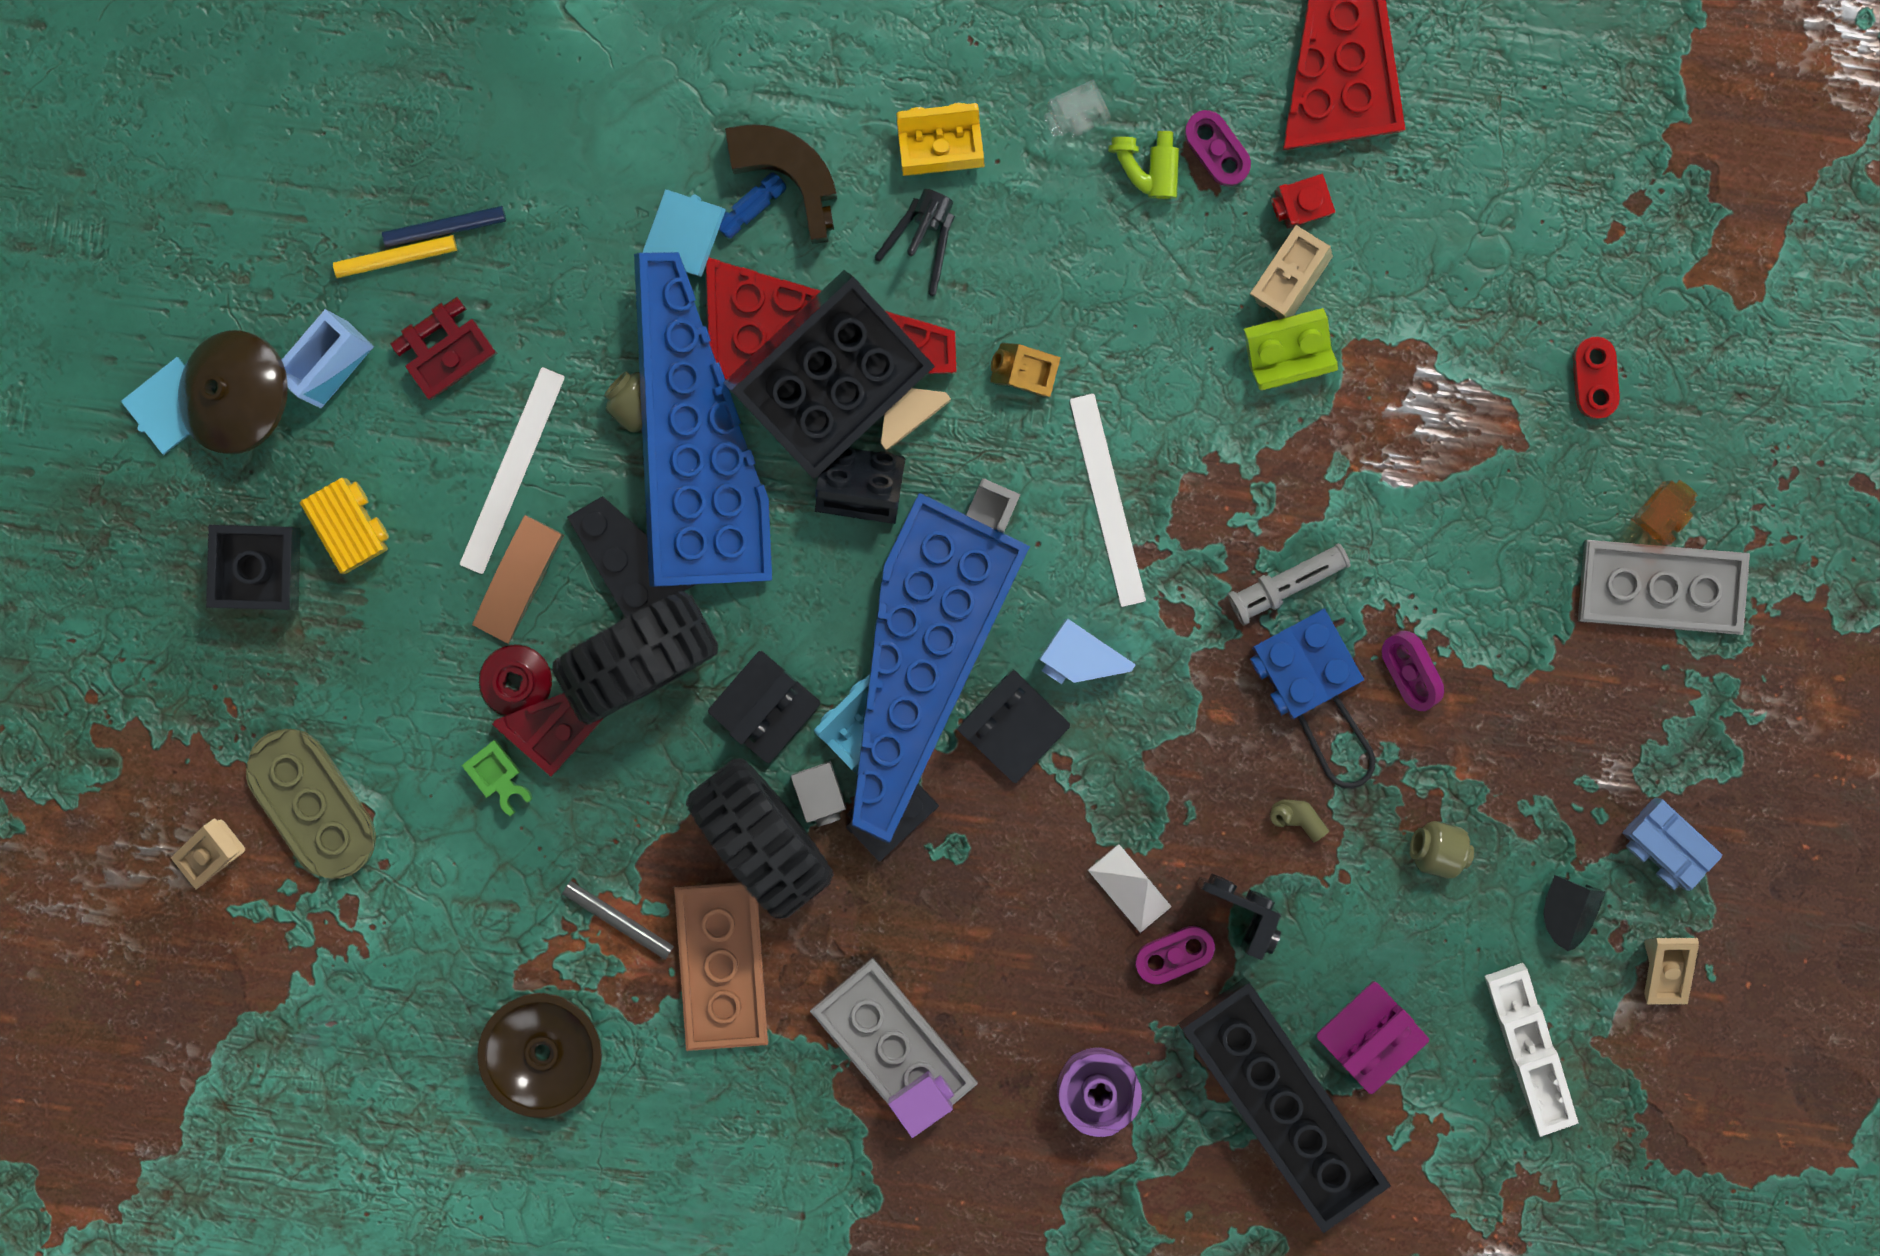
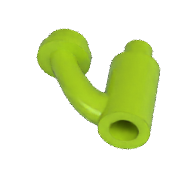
[1108,131,1179,199]

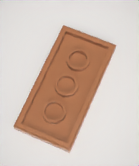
[674,882,769,1051]

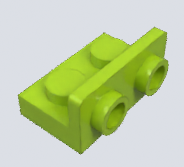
[1244,308,1338,390]

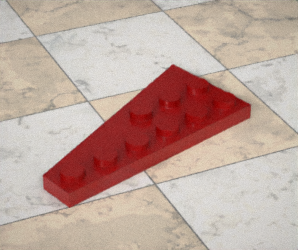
[1282,0,1406,150]
[706,257,956,380]

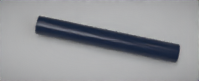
[382,206,506,248]

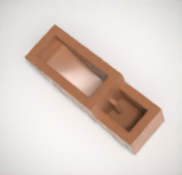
[472,515,565,644]

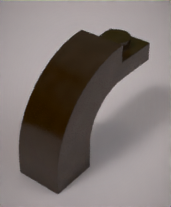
[725,125,837,244]

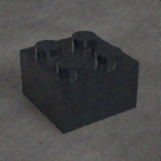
[206,525,301,610]

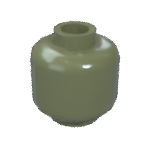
[604,372,642,432]
[1410,821,1474,879]

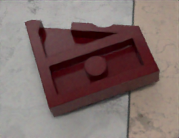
[492,693,605,777]

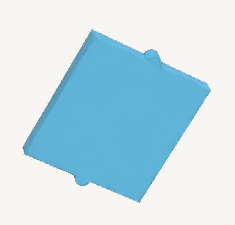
[642,189,726,277]
[121,357,190,455]

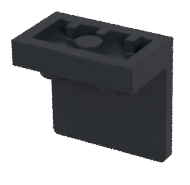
[956,669,1070,783]

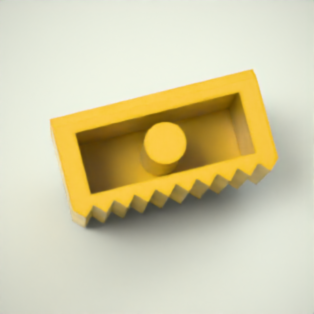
[299,478,389,574]

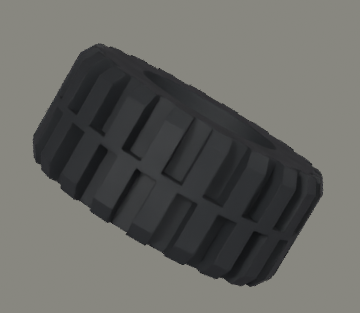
[552,591,718,725]
[686,758,834,919]

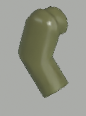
[1270,799,1329,843]

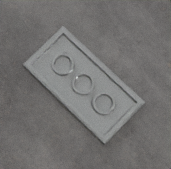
[1578,540,1750,635]
[810,957,978,1136]

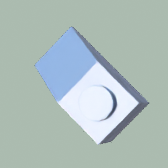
[1039,619,1136,684]

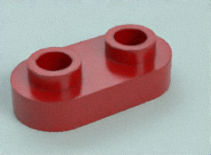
[1573,336,1620,419]

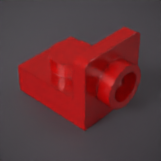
[1271,173,1335,229]

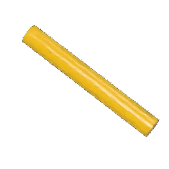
[333,235,457,278]

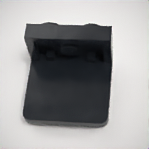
[1197,873,1282,960]

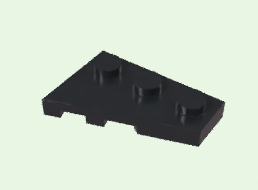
[567,496,697,618]

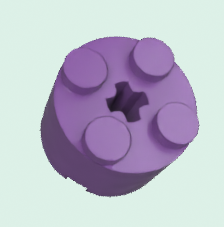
[1057,1048,1142,1137]

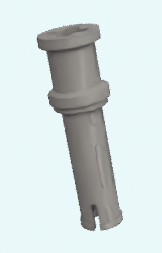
[1227,543,1351,626]

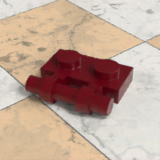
[390,296,498,400]

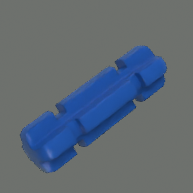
[719,172,787,239]

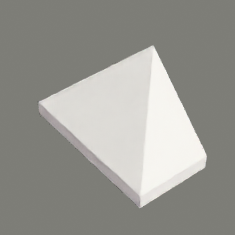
[1088,844,1172,933]

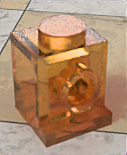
[1632,480,1698,545]

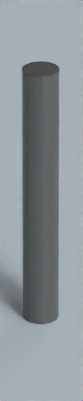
[562,880,674,960]

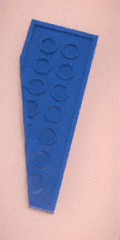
[634,252,772,586]
[851,493,1030,843]

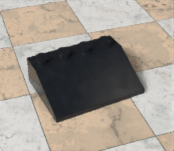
[723,270,935,479]

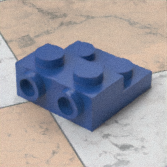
[1250,608,1364,720]

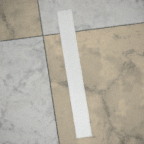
[460,367,565,574]
[1070,394,1146,607]

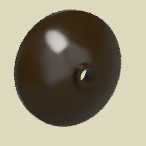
[178,330,288,454]
[477,993,602,1118]

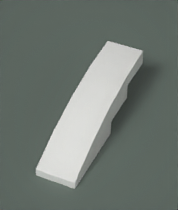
[1484,963,1578,1137]

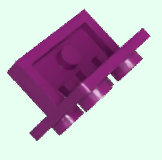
[1316,981,1429,1094]

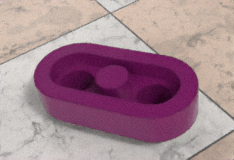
[1184,110,1251,187]
[1382,631,1444,711]
[1135,926,1215,984]

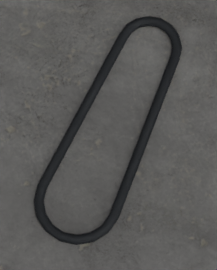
[1298,695,1376,789]

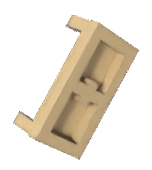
[1250,225,1333,319]

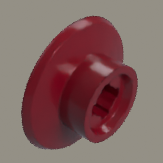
[479,644,552,716]

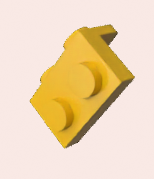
[896,103,985,176]

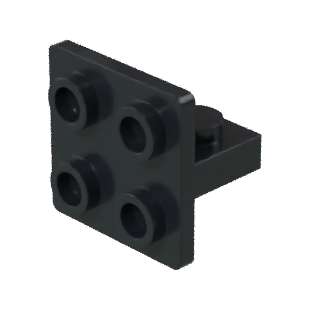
[815,446,906,524]
[708,651,821,763]

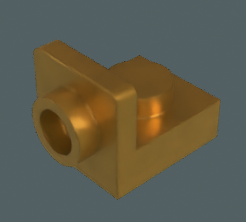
[991,343,1061,397]

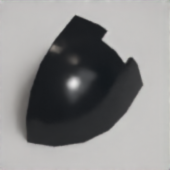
[1543,875,1606,951]

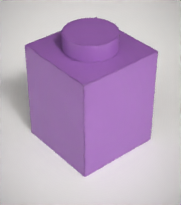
[888,1071,955,1138]

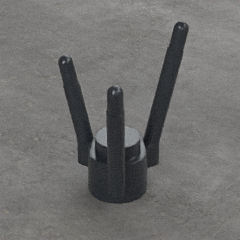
[875,189,955,297]

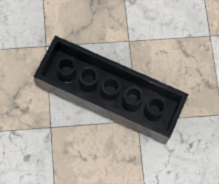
[1178,977,1391,1233]

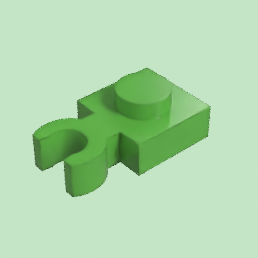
[461,740,533,816]

